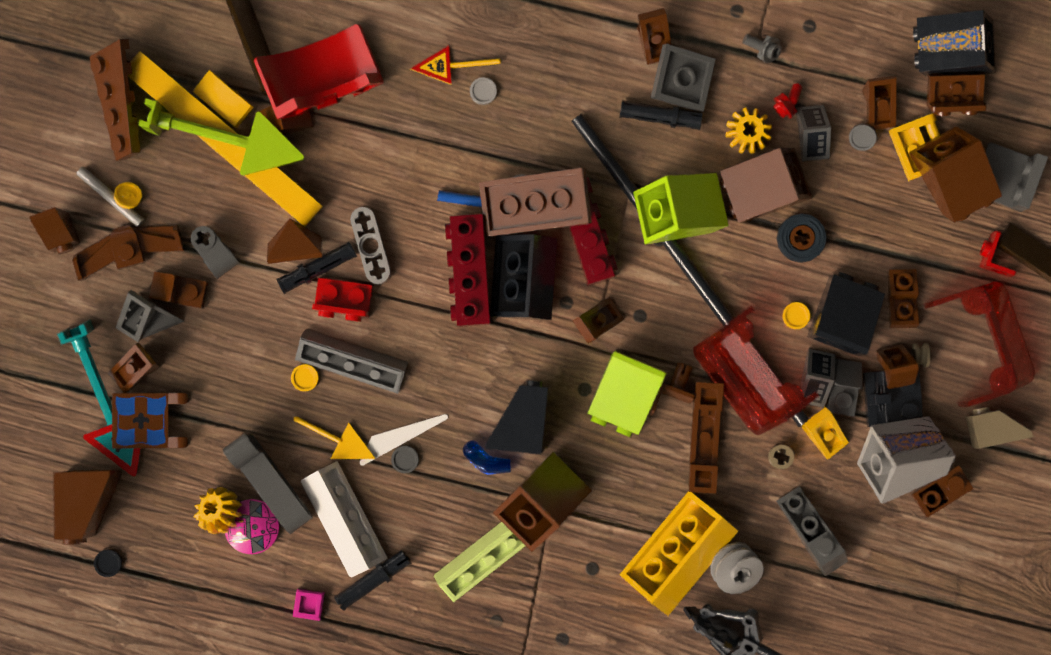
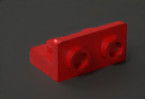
[312,278,373,322]

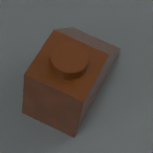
[29,207,80,255]

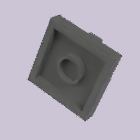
[651,44,715,112]

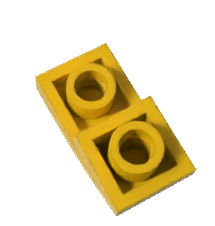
[193,70,253,128]

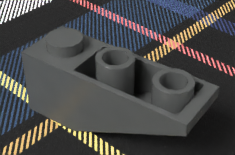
[776,487,848,576]

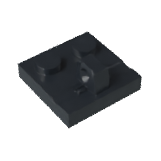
[863,369,923,427]

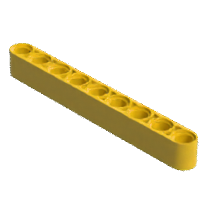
[128,51,323,227]

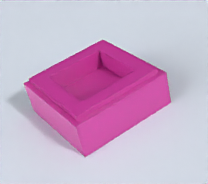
[293,589,325,621]

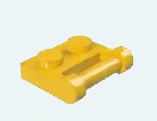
[889,113,940,181]

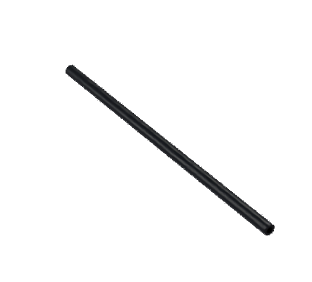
[571,114,809,427]

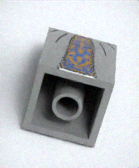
[857,416,955,503]

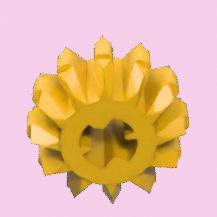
[725,108,772,154]
[194,487,242,534]

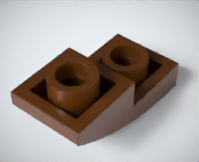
[888,269,919,328]

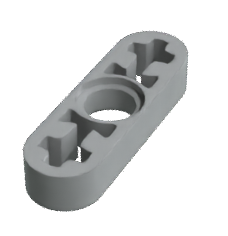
[350,207,391,285]

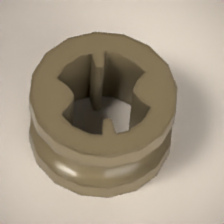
[911,343,930,367]
[768,444,794,469]

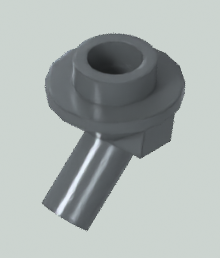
[742,34,781,63]

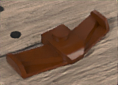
[72,225,185,281]

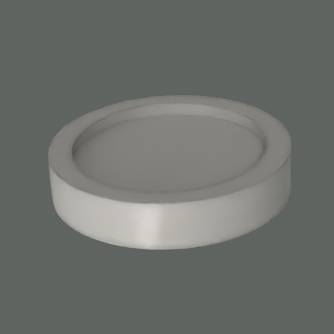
[470,77,497,105]

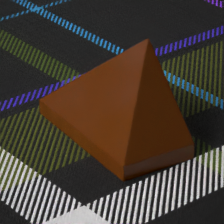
[267,219,322,264]

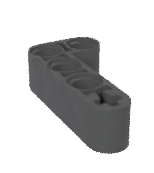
[222,432,313,534]

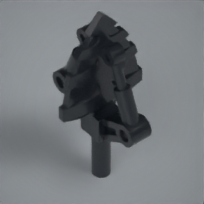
[683,604,783,655]

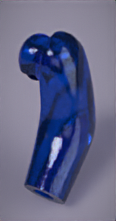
[463,440,511,474]

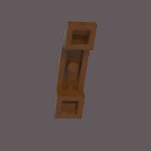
[688,382,724,494]

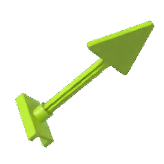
[139,99,304,176]

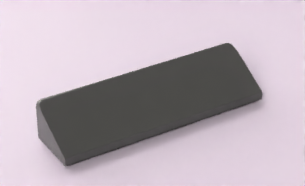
[295,329,408,394]

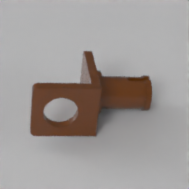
[647,363,695,417]

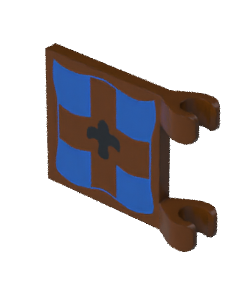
[112,393,188,449]

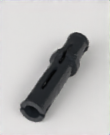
[619,100,703,130]
[276,241,357,294]
[334,549,412,611]

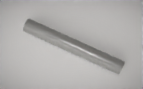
[76,166,145,227]

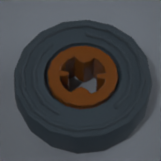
[777,213,826,263]

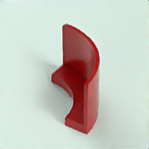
[254,24,384,119]

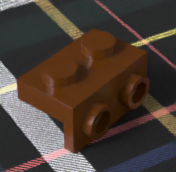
[927,72,987,116]

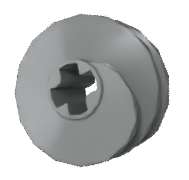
[711,542,764,594]

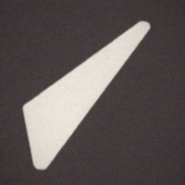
[360,414,448,466]

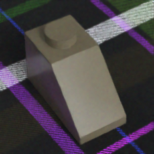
[965,406,1033,449]

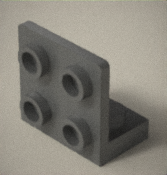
[985,143,1048,212]

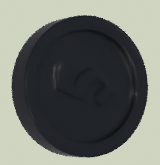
[94,549,122,577]

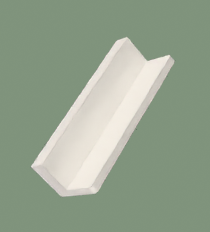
[301,461,388,577]

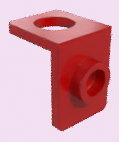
[979,230,1016,277]

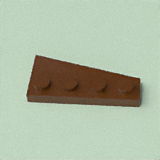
[89,39,140,161]

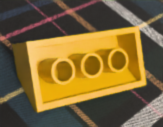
[619,492,738,616]

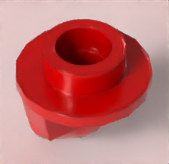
[773,83,803,119]

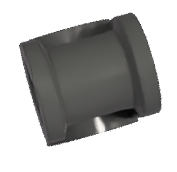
[191,226,240,279]

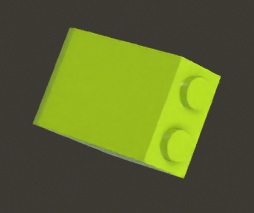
[633,173,729,244]
[587,351,666,438]

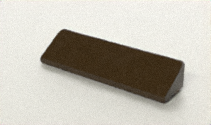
[225,0,271,96]
[996,223,1051,282]

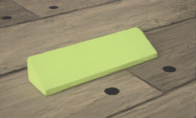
[434,522,525,602]

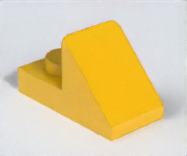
[802,407,849,460]

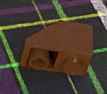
[911,464,974,518]

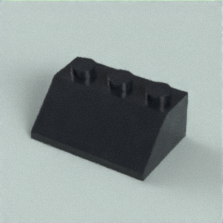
[490,235,557,320]

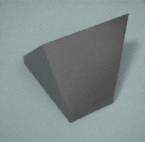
[116,290,185,342]

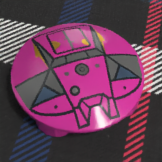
[225,499,279,554]

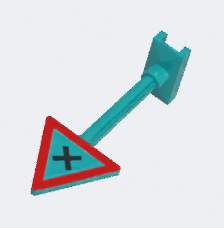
[57,320,141,477]

